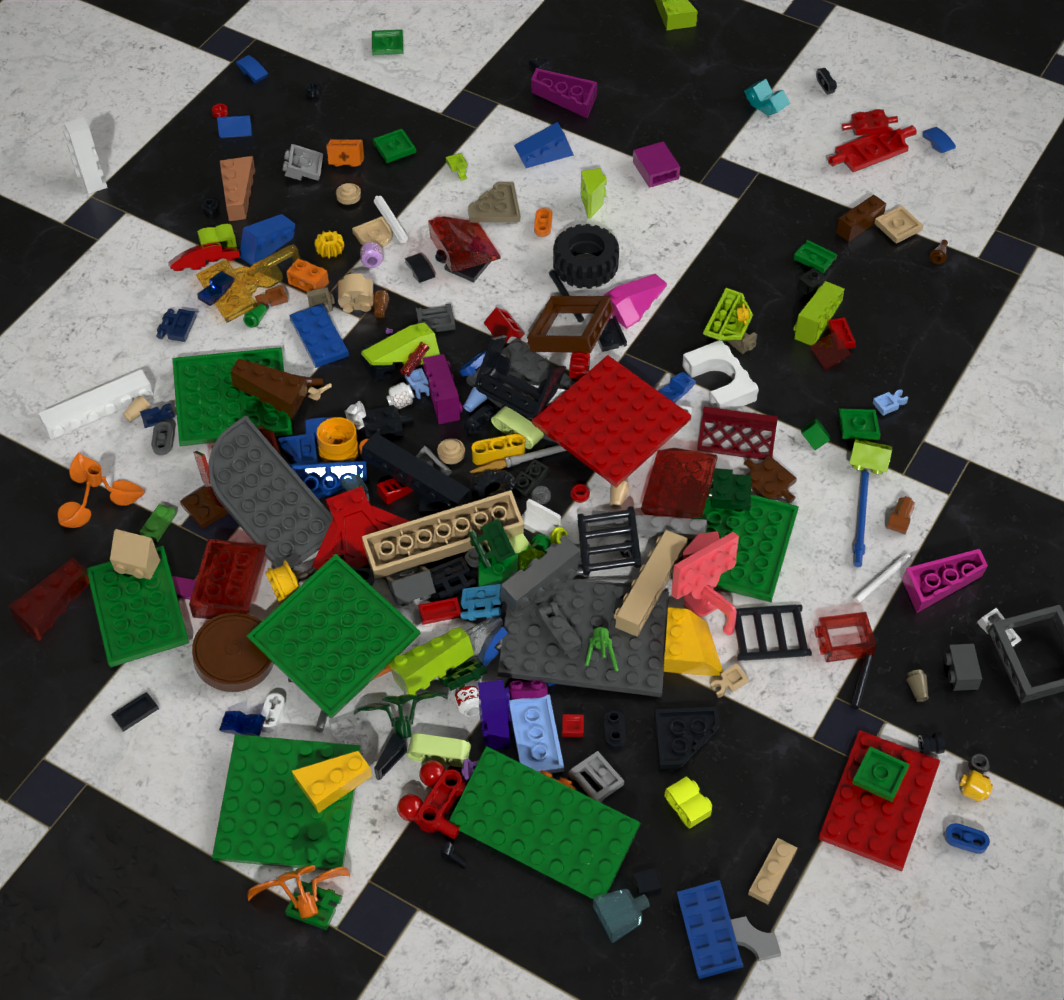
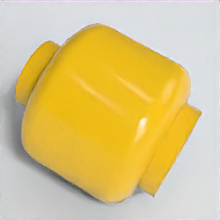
[959,770,993,802]

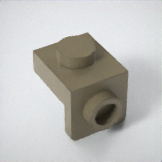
[307,287,335,312]

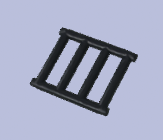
[577,506,641,575]
[735,604,812,661]

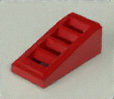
[377,478,413,505]

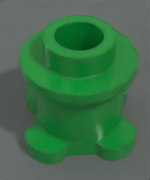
[527,534,551,560]

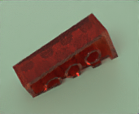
[9,558,90,642]

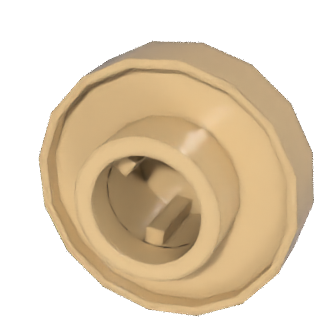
[336,183,361,205]
[437,439,465,464]

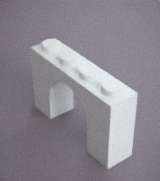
[682,340,759,410]

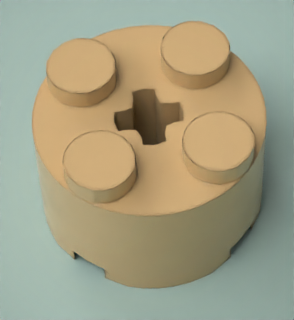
[338,273,373,313]

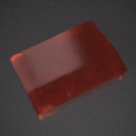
[428,216,501,272]
[641,448,718,518]
[189,539,267,619]

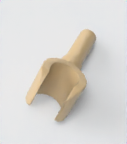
[308,383,332,400]

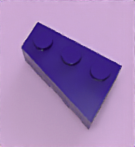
[478,680,511,750]

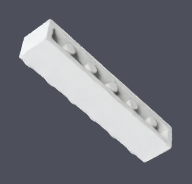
[38,370,153,439]

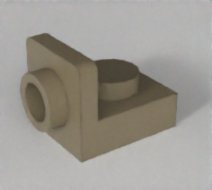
[728,332,757,354]

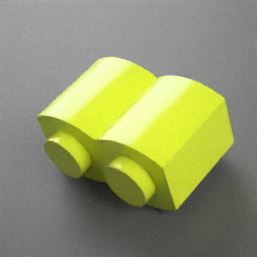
[664,776,712,829]

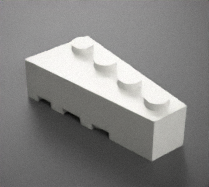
[63,117,107,194]

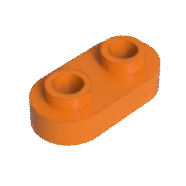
[534,208,552,237]

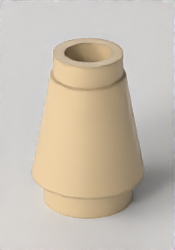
[123,396,151,422]
[610,481,629,509]

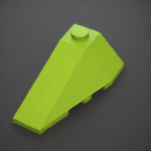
[362,322,440,365]

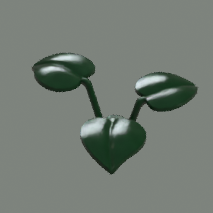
[353,692,448,738]

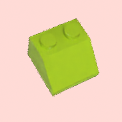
[580,168,607,219]
[850,439,892,474]

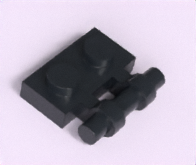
[429,556,477,600]

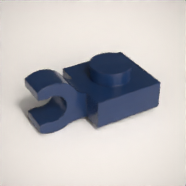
[140,404,175,428]

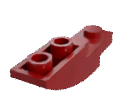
[168,242,240,271]

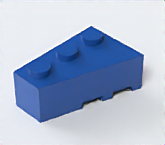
[514,122,574,168]

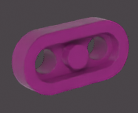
[507,680,548,699]

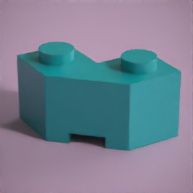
[744,79,790,116]

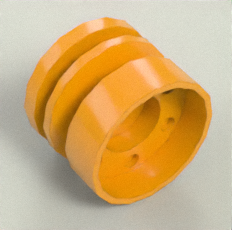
[317,417,359,462]

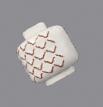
[386,382,415,409]

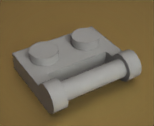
[568,751,624,803]

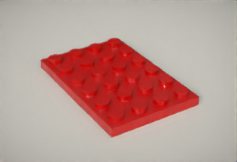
[818,730,941,872]

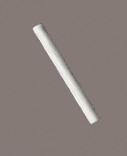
[853,553,911,604]

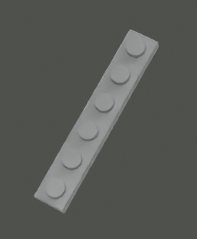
[589,510,707,539]

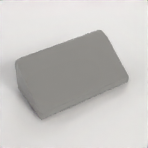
[416,446,453,476]

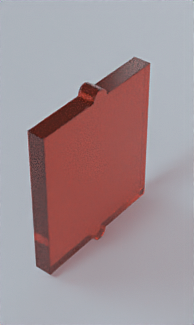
[810,331,851,371]

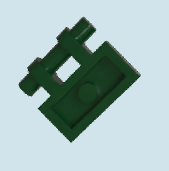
[468,518,516,569]
[438,659,488,691]

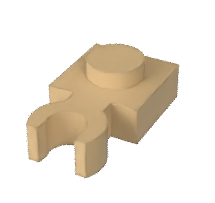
[710,664,749,698]

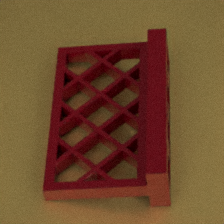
[697,406,778,460]

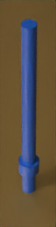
[853,471,869,567]

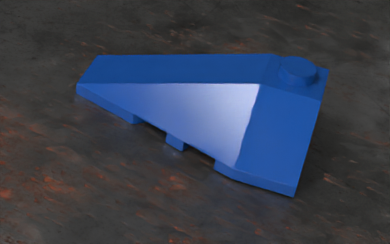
[288,461,367,499]

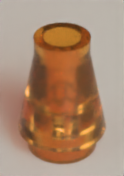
[373,290,390,318]

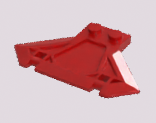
[312,486,410,570]

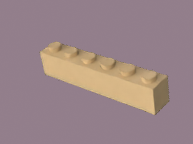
[614,530,688,637]

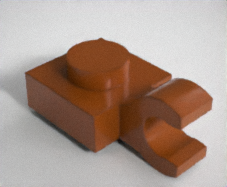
[255,286,288,307]

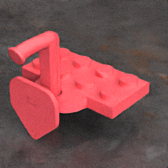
[671,532,739,635]

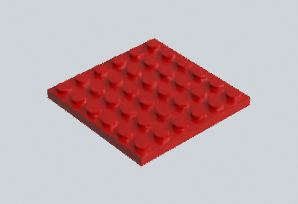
[532,355,692,488]

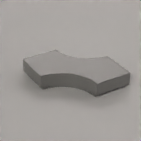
[731,916,781,961]

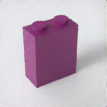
[633,141,680,188]

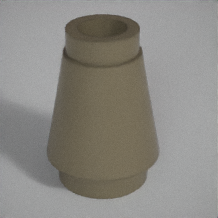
[906,670,929,702]

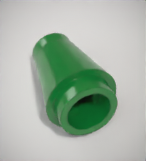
[243,304,267,328]

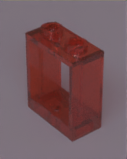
[814,612,876,662]

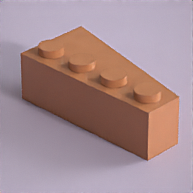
[220,156,255,221]

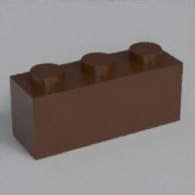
[836,194,886,242]

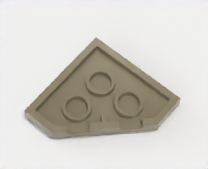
[468,182,521,223]

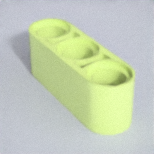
[491,406,544,449]
[407,733,471,767]

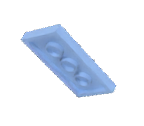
[509,694,564,773]

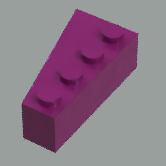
[531,68,597,118]

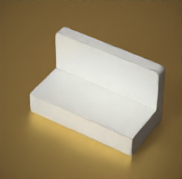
[521,499,561,539]

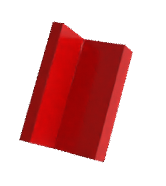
[484,307,525,345]

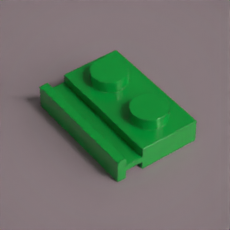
[794,240,837,274]

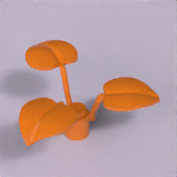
[58,453,145,528]
[247,865,350,919]

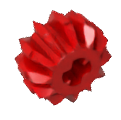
[569,352,590,381]

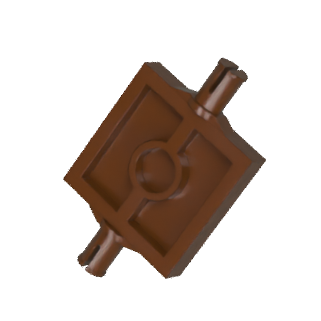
[743,456,797,503]

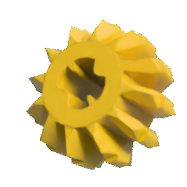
[315,230,344,259]

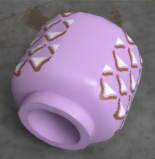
[360,242,383,268]

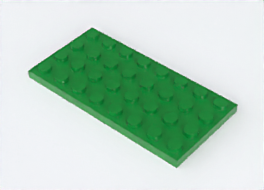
[449,746,641,904]

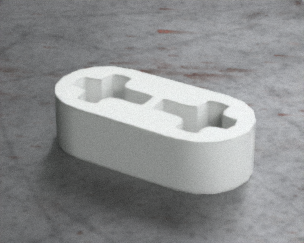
[259,693,285,732]

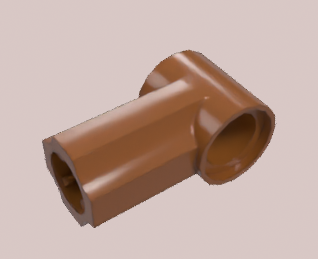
[887,496,915,535]

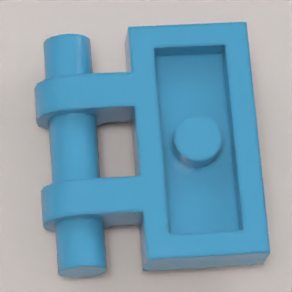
[461,584,502,621]

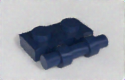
[156,309,196,342]

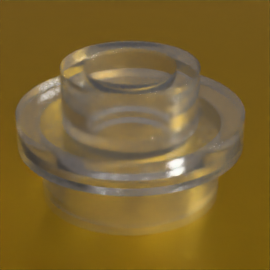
[532,486,551,504]

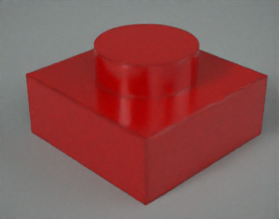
[562,714,584,737]

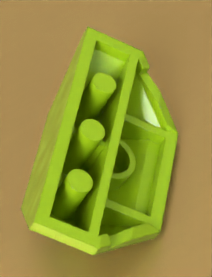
[703,288,753,342]

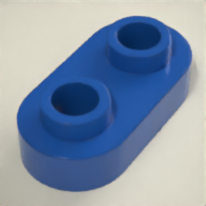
[459,350,486,377]
[944,823,990,854]

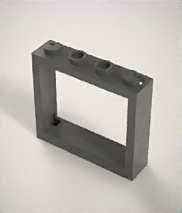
[988,605,1064,703]

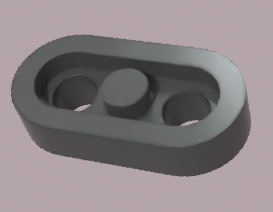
[151,422,173,455]

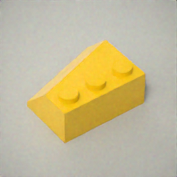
[664,607,723,677]

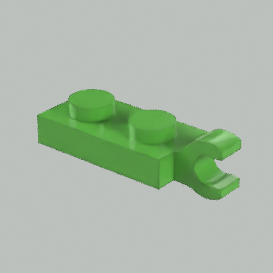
[140,504,177,542]

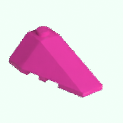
[604,274,667,329]

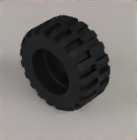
[553,224,619,289]

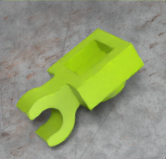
[446,153,467,180]

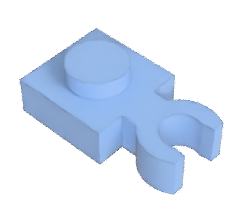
[405,368,430,399]
[873,390,908,415]

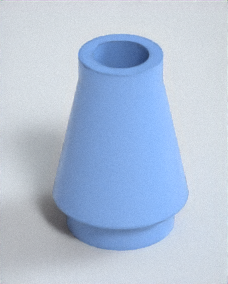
[463,387,487,412]

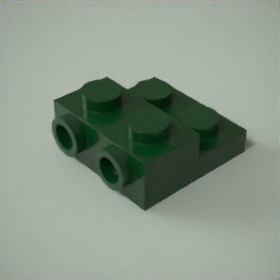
[708,468,751,511]

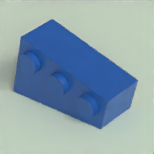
[240,214,295,266]

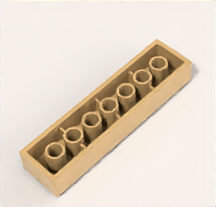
[362,490,524,580]

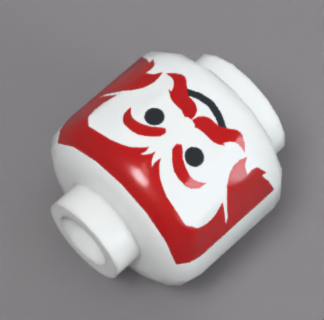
[454,685,479,717]

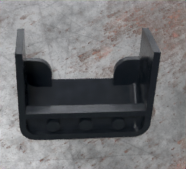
[475,335,566,418]

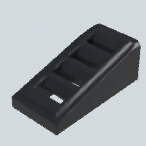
[374,733,407,780]

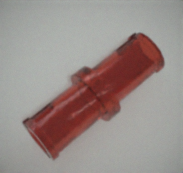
[400,342,430,377]

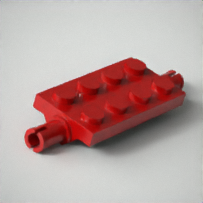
[828,125,917,172]

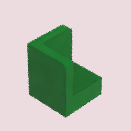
[801,418,830,450]

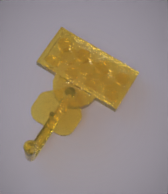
[196,245,300,323]

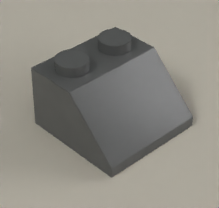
[385,565,436,606]

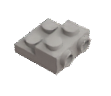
[282,144,323,181]

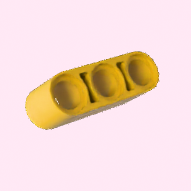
[472,434,525,465]

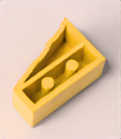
[292,751,372,813]

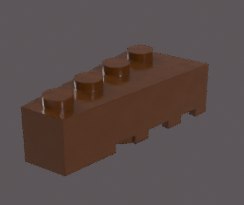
[231,358,308,419]

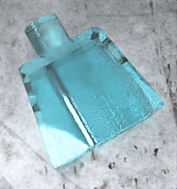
[593,889,650,943]

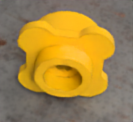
[737,303,750,325]

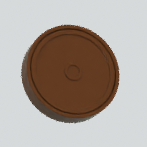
[192,612,274,692]

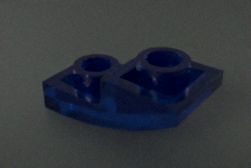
[219,711,266,736]

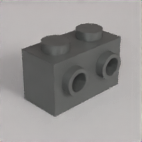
[944,644,982,691]

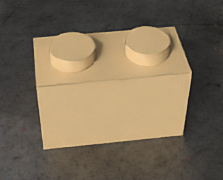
[110,529,160,579]

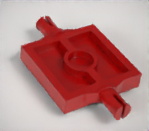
[842,109,898,136]

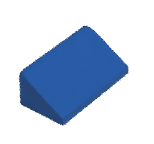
[217,115,252,138]

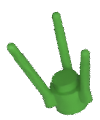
[585,627,619,672]

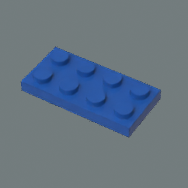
[289,304,349,368]
[677,880,743,979]

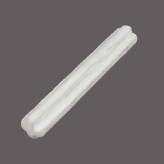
[373,196,408,243]

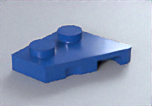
[278,433,318,463]

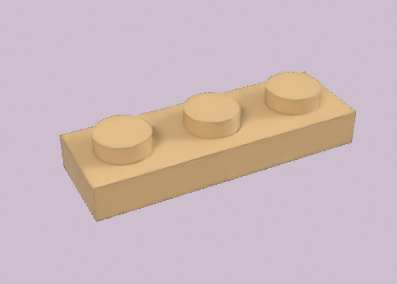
[748,838,797,905]

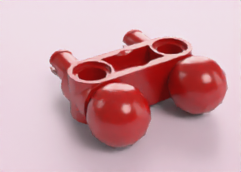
[397,760,467,839]

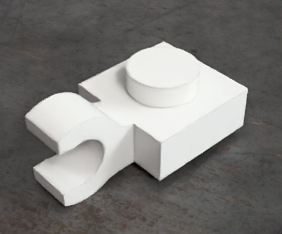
[345,401,366,430]

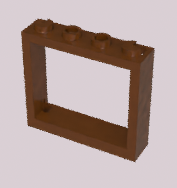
[527,296,614,353]

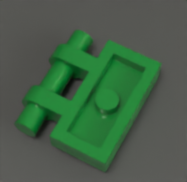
[285,881,343,930]

